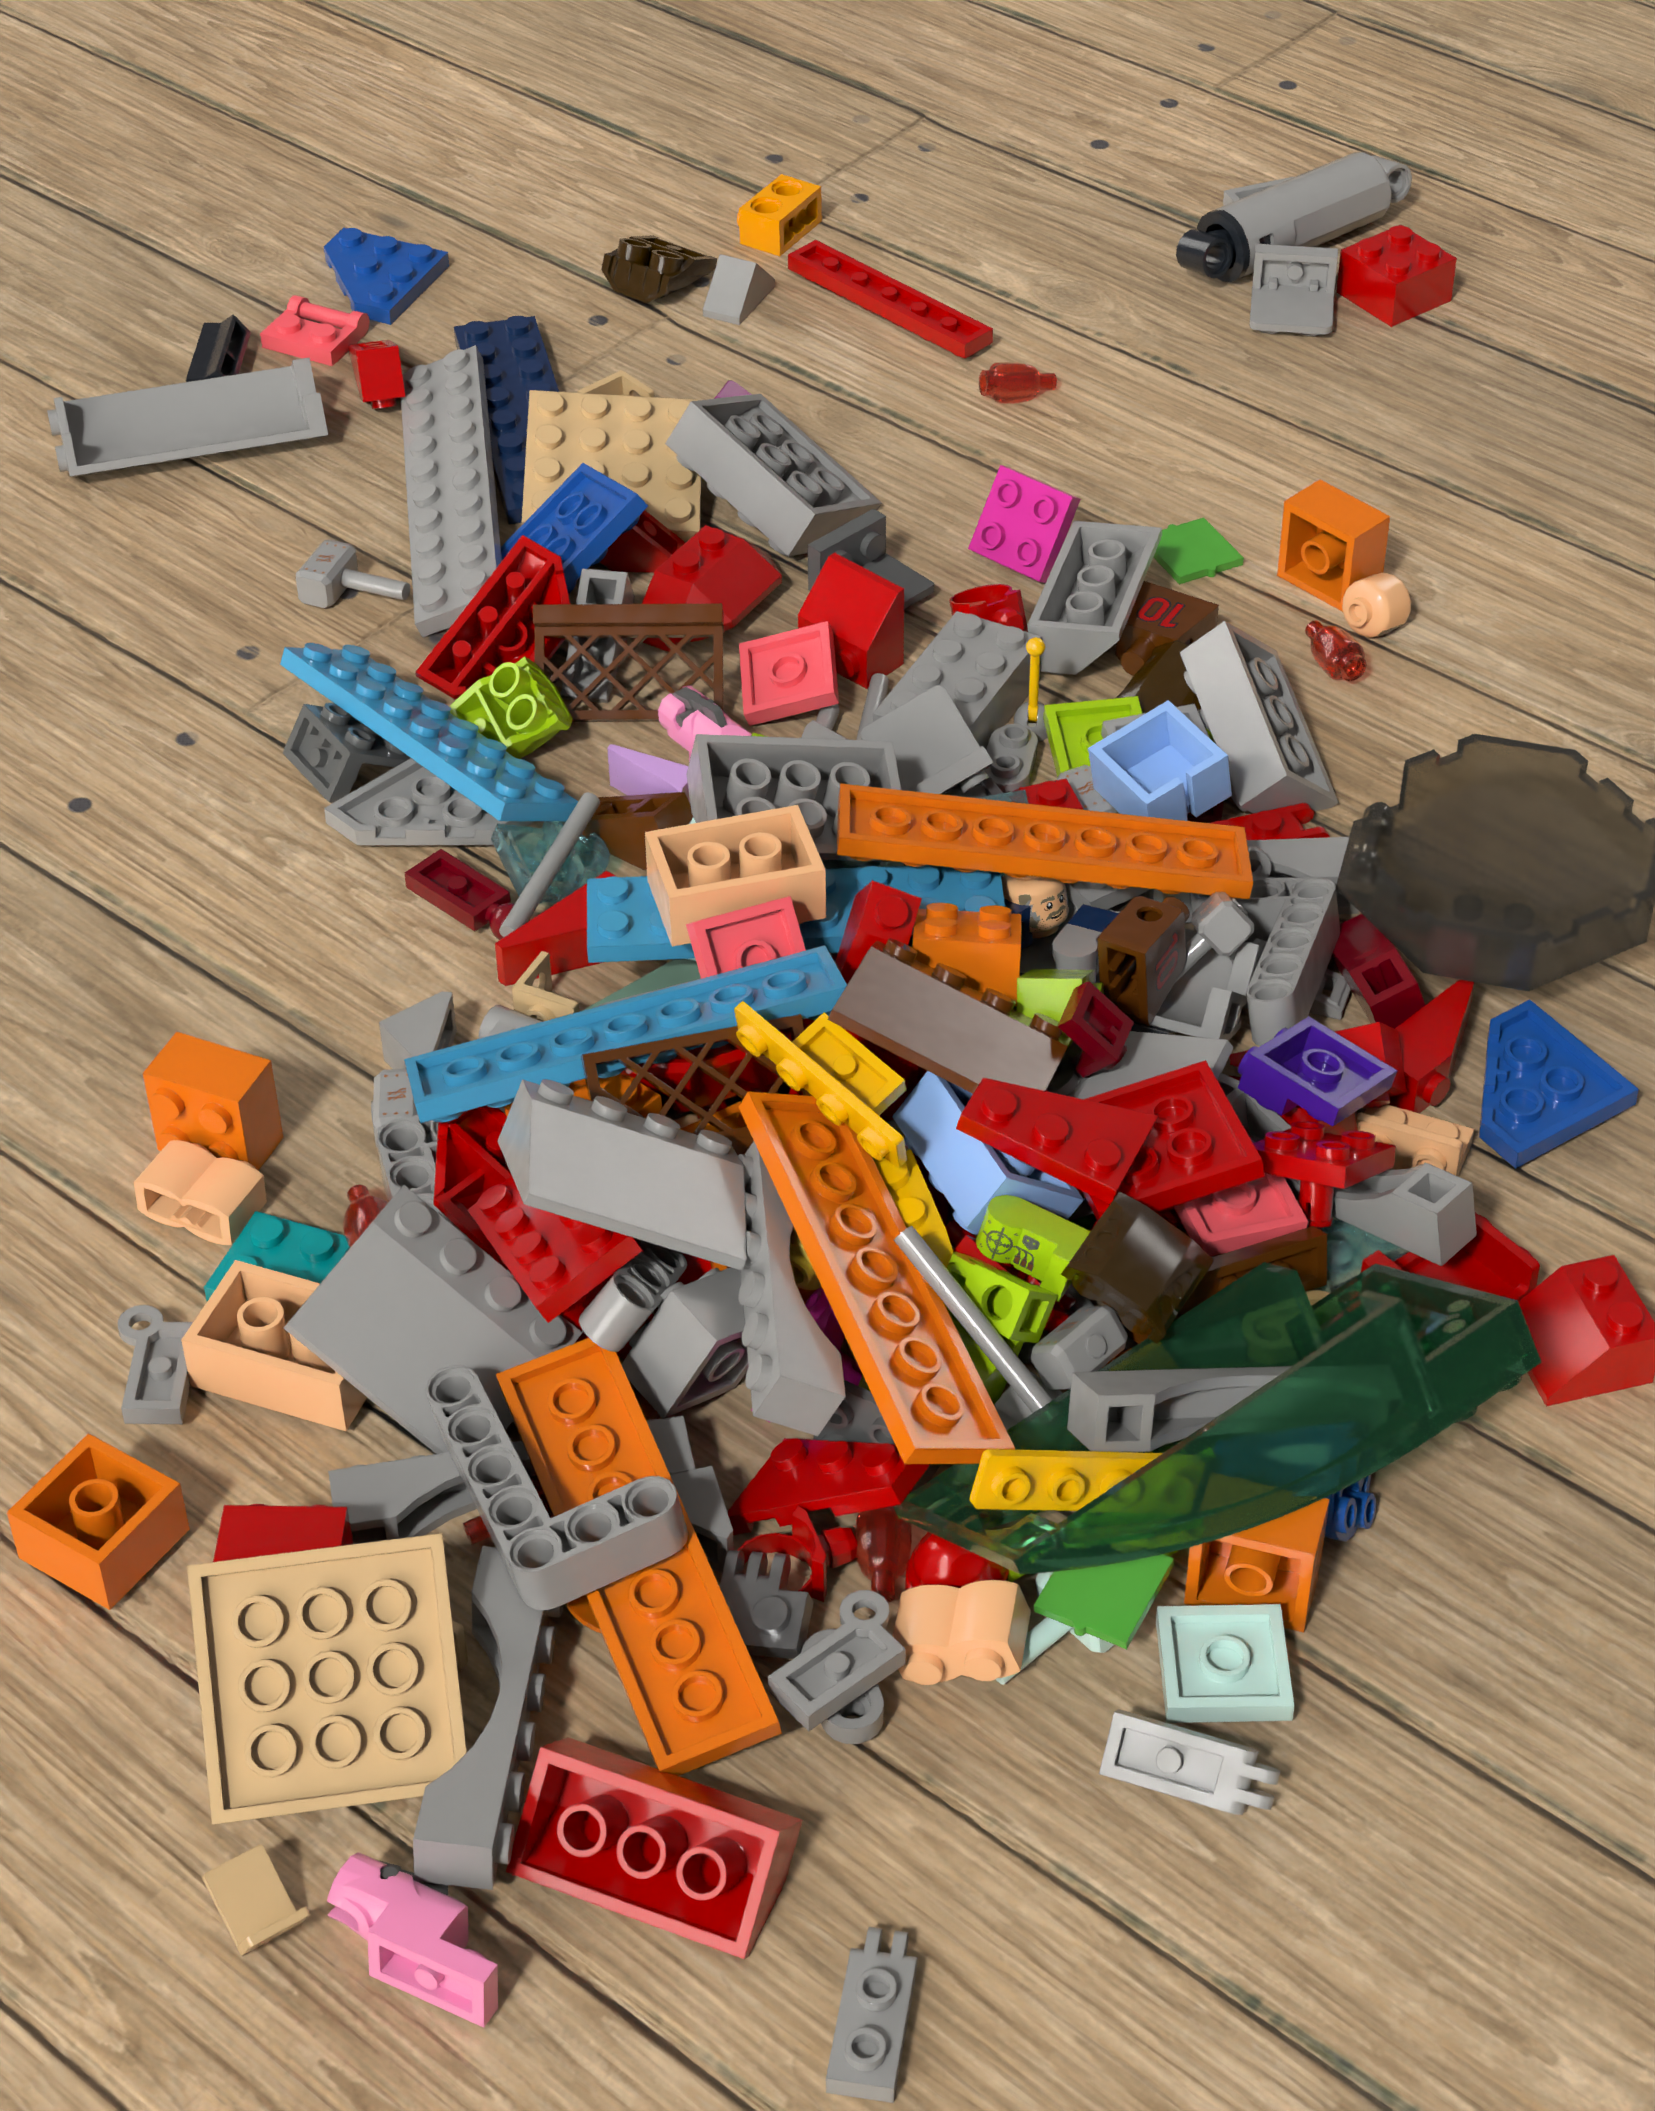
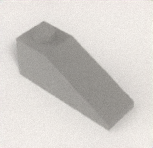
[561,569,635,703]

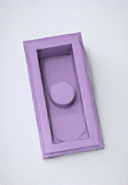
[607,744,690,802]

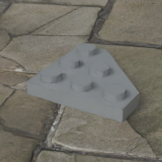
[324,758,533,845]

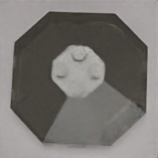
[1336,734,1655,991]

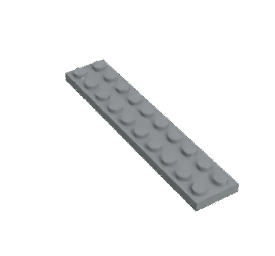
[401,345,502,637]

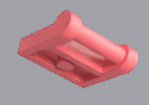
[260,295,370,366]

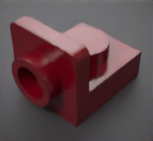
[1057,981,1134,1078]

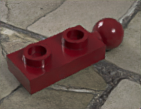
[405,849,530,940]

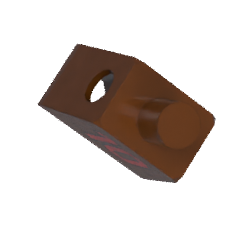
[1115,581,1219,676]
[1097,896,1190,1026]

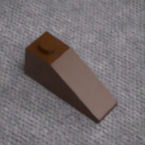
[555,792,693,870]

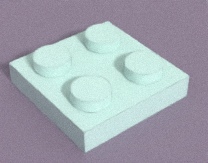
[1156,1604,1294,1723]

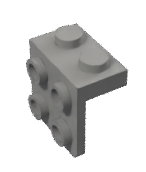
[1249,244,1338,336]
[861,685,993,795]

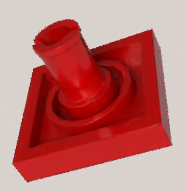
[1253,1121,1396,1227]

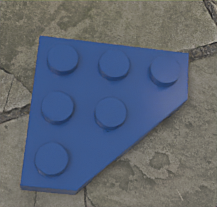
[324,228,449,325]
[1479,999,1639,1169]

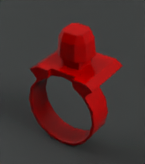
[949,584,1028,632]
[737,1505,858,1602]

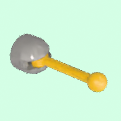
[1014,637,1048,742]

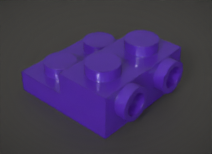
[1238,1016,1397,1127]

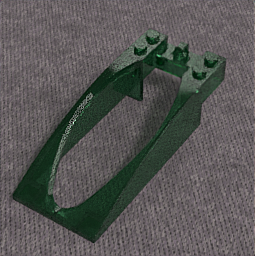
[893,1262,1541,1574]

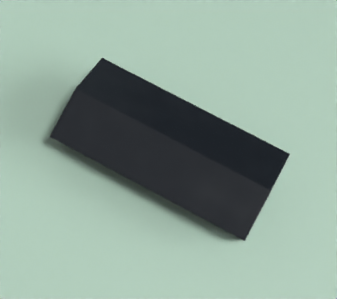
[186,314,251,382]

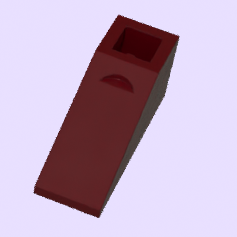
[1331,912,1425,1029]

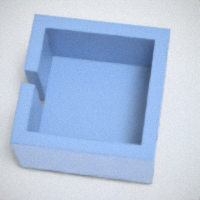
[1088,700,1232,821]

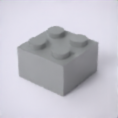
[621,1267,749,1419]

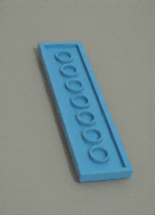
[280,643,578,821]
[587,865,1005,963]
[404,945,847,1123]

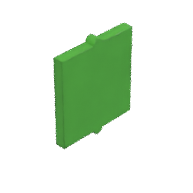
[1153,517,1244,584]
[1034,1522,1174,1650]

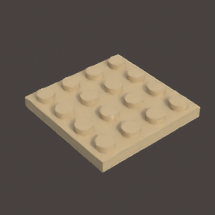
[522,390,701,543]
[187,1533,467,1825]

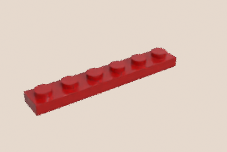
[788,240,993,359]

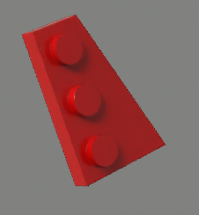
[956,1078,1158,1204]
[727,1438,930,1535]

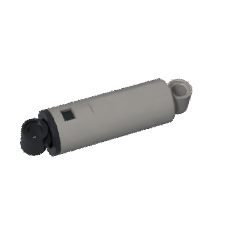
[1176,152,1412,282]

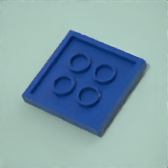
[501,463,648,594]

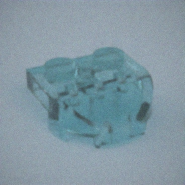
[491,821,610,903]

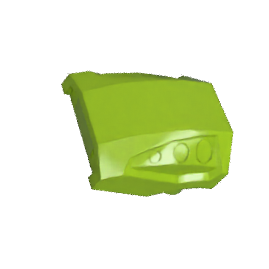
[449,656,573,759]

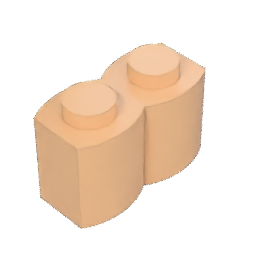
[134,1140,267,1245]
[893,1580,1031,1685]

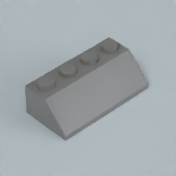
[1027,521,1162,675]
[1180,621,1339,813]

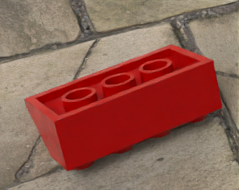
[506,1737,803,1959]

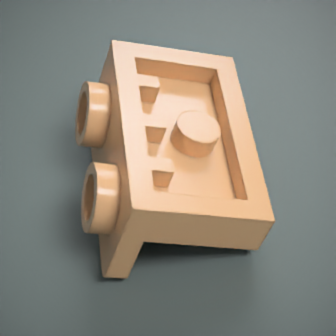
[1356,1105,1474,1176]

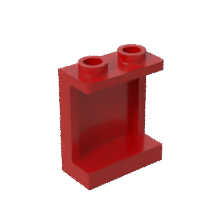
[1357,1212,1540,1365]

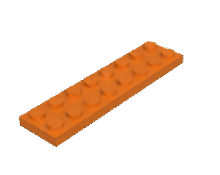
[837,783,1253,899]
[738,1092,1015,1464]
[496,1338,782,1776]

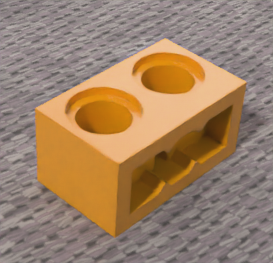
[737,174,822,256]

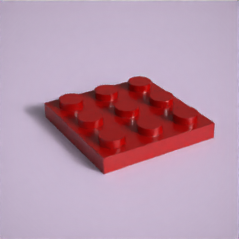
[1083,1060,1265,1221]

